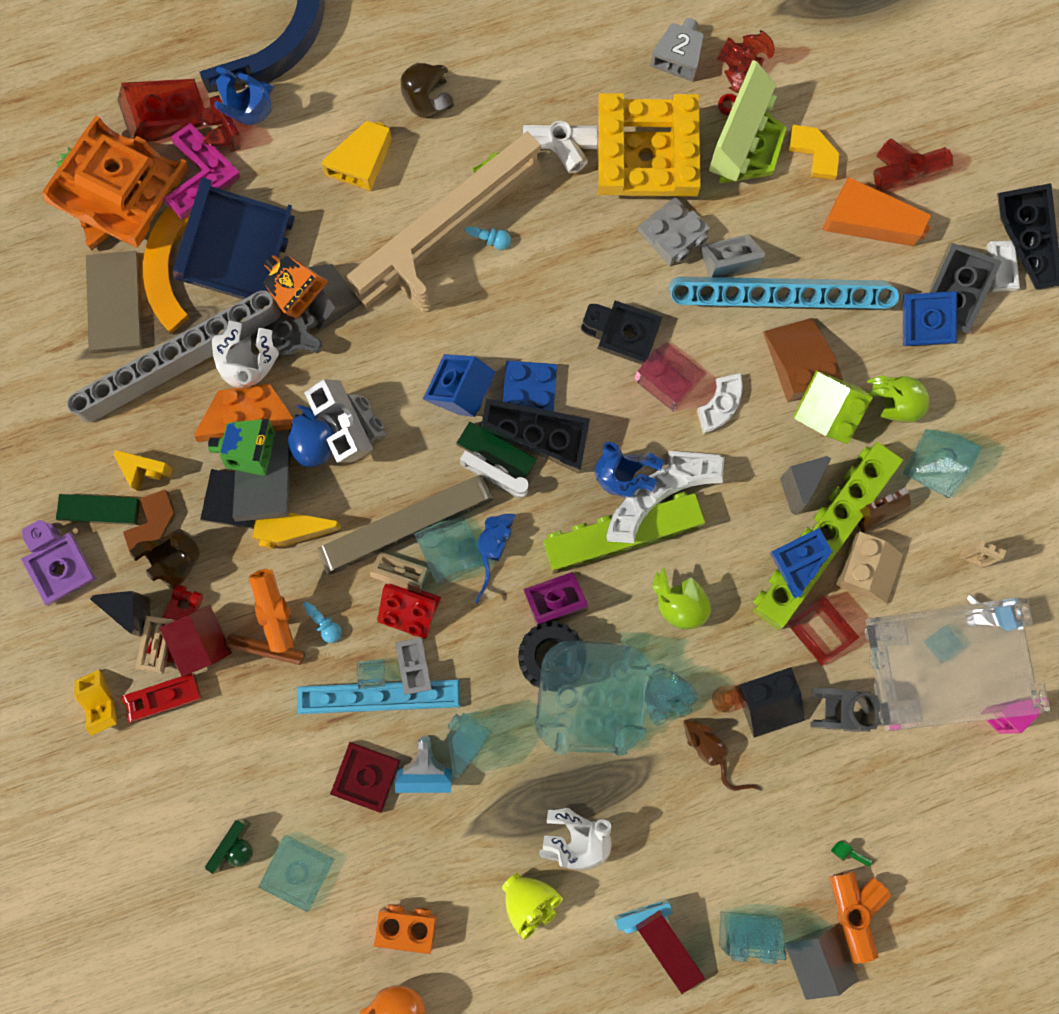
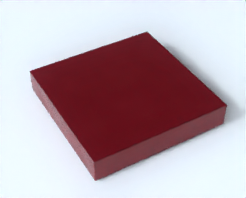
[330,742,401,813]

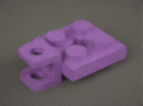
[21,520,97,606]

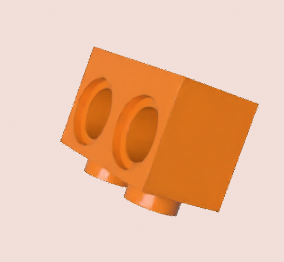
[374,904,437,954]

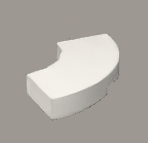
[697,373,743,435]

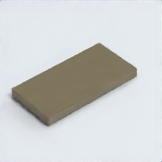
[86,250,142,353]

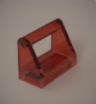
[787,595,860,666]

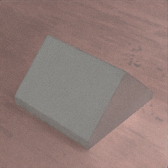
[700,234,765,277]

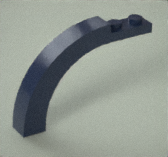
[199,0,325,93]

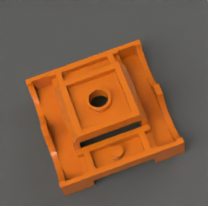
[42,115,188,248]

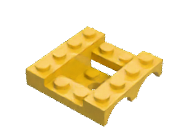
[597,93,700,196]

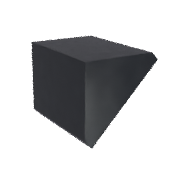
[90,591,150,637]

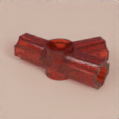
[873,138,953,191]

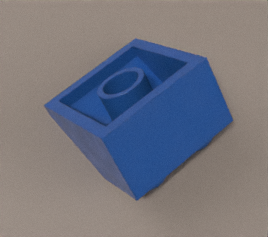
[423,354,496,417]

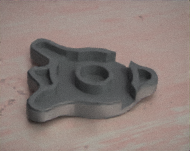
[251,303,323,357]

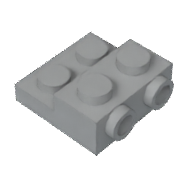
[637,197,710,266]

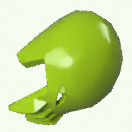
[867,375,930,423]
[652,568,712,630]

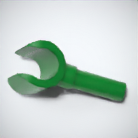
[831,841,872,867]

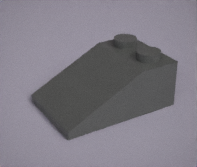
[929,243,1002,334]

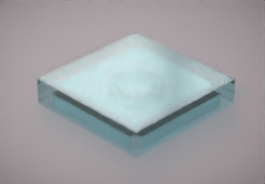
[258,835,335,912]

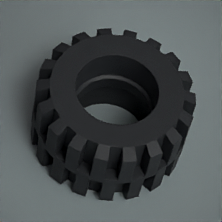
[518,621,586,692]

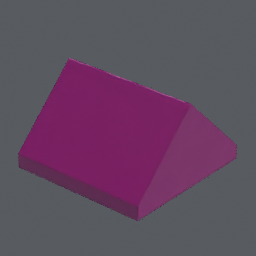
[523,572,588,627]

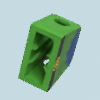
[208,419,275,476]

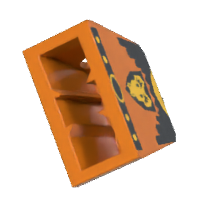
[264,255,328,319]

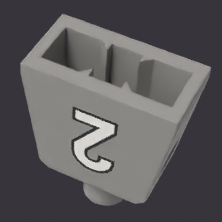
[650,18,704,82]

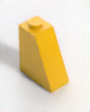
[321,120,392,191]

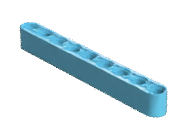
[668,277,899,309]

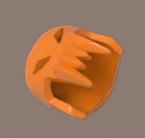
[359,985,426,1014]

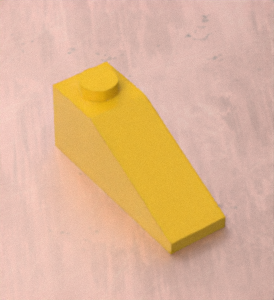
[252,512,341,549]

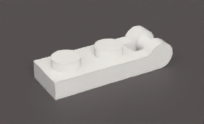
[460,450,528,498]

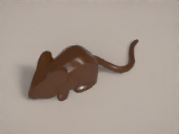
[683,719,762,791]

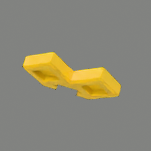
[789,125,839,180]

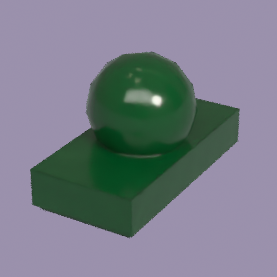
[205,818,253,874]

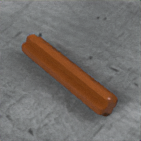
[226,633,305,665]

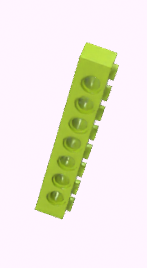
[752,442,903,630]

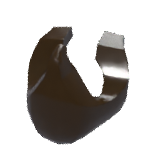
[400,63,454,118]
[130,529,200,590]

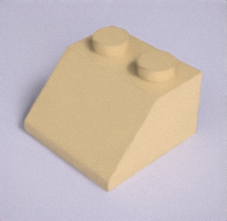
[835,532,903,604]

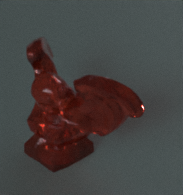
[717,30,775,93]

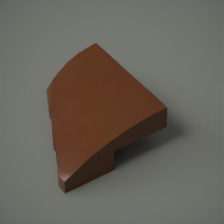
[858,487,911,533]

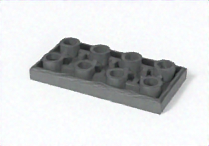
[233,429,291,522]

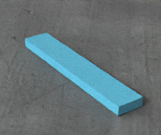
[297,680,460,714]

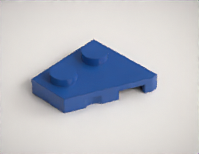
[770,528,832,599]

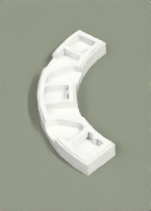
[607,457,725,543]

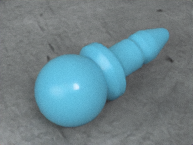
[464,227,511,250]
[303,601,342,643]

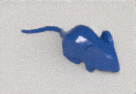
[475,514,516,604]

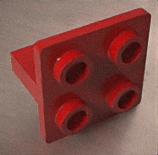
[377,584,441,639]

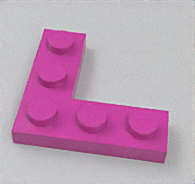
[164,123,240,220]

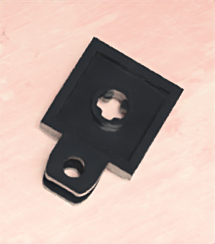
[581,300,663,366]

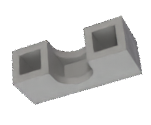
[304,379,373,463]

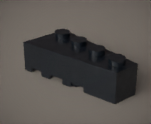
[481,399,590,473]

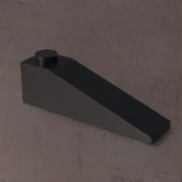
[997,183,1059,290]

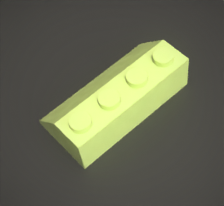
[709,60,777,181]

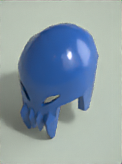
[287,405,333,467]

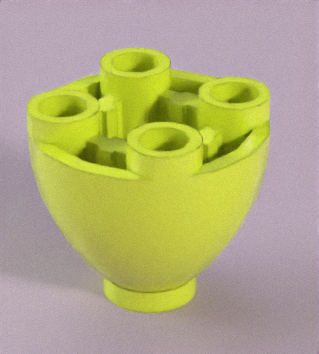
[502,873,563,940]

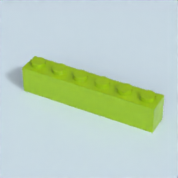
[543,492,705,574]

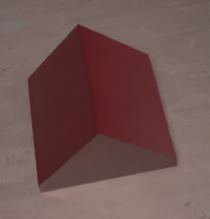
[159,605,232,677]

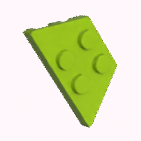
[719,111,787,183]

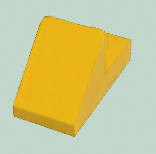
[114,450,173,491]

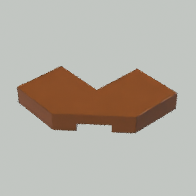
[123,489,176,552]

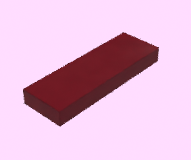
[636,910,705,994]

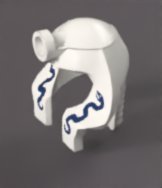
[212,321,279,388]
[539,808,612,870]

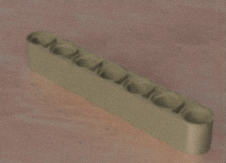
[317,475,493,575]

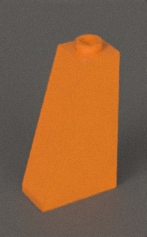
[822,177,931,246]

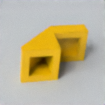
[74,669,117,736]

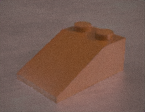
[763,318,844,402]

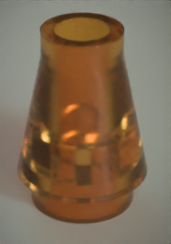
[712,686,739,713]

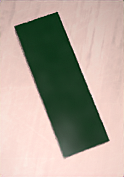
[456,421,536,479]
[56,494,140,525]

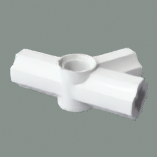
[523,121,597,174]

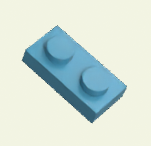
[614,900,673,934]

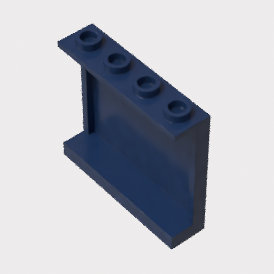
[173,177,295,300]

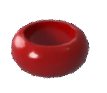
[718,94,737,116]

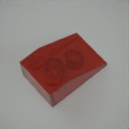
[117,79,209,142]

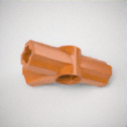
[249,568,294,653]
[829,871,892,964]

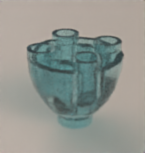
[644,664,699,725]

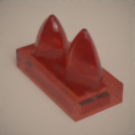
[196,95,241,152]

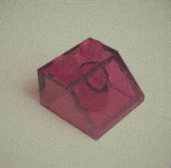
[635,342,707,412]

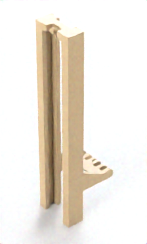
[346,131,541,313]

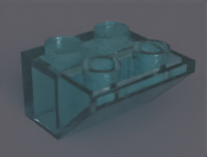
[719,911,786,964]

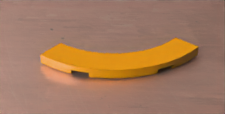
[143,206,190,334]

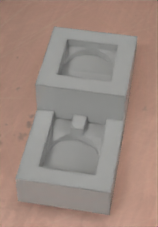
[395,637,432,695]

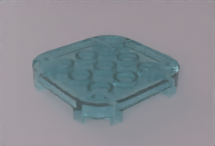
[536,641,652,756]

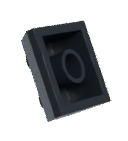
[735,667,805,738]

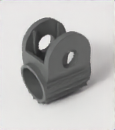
[810,688,885,732]

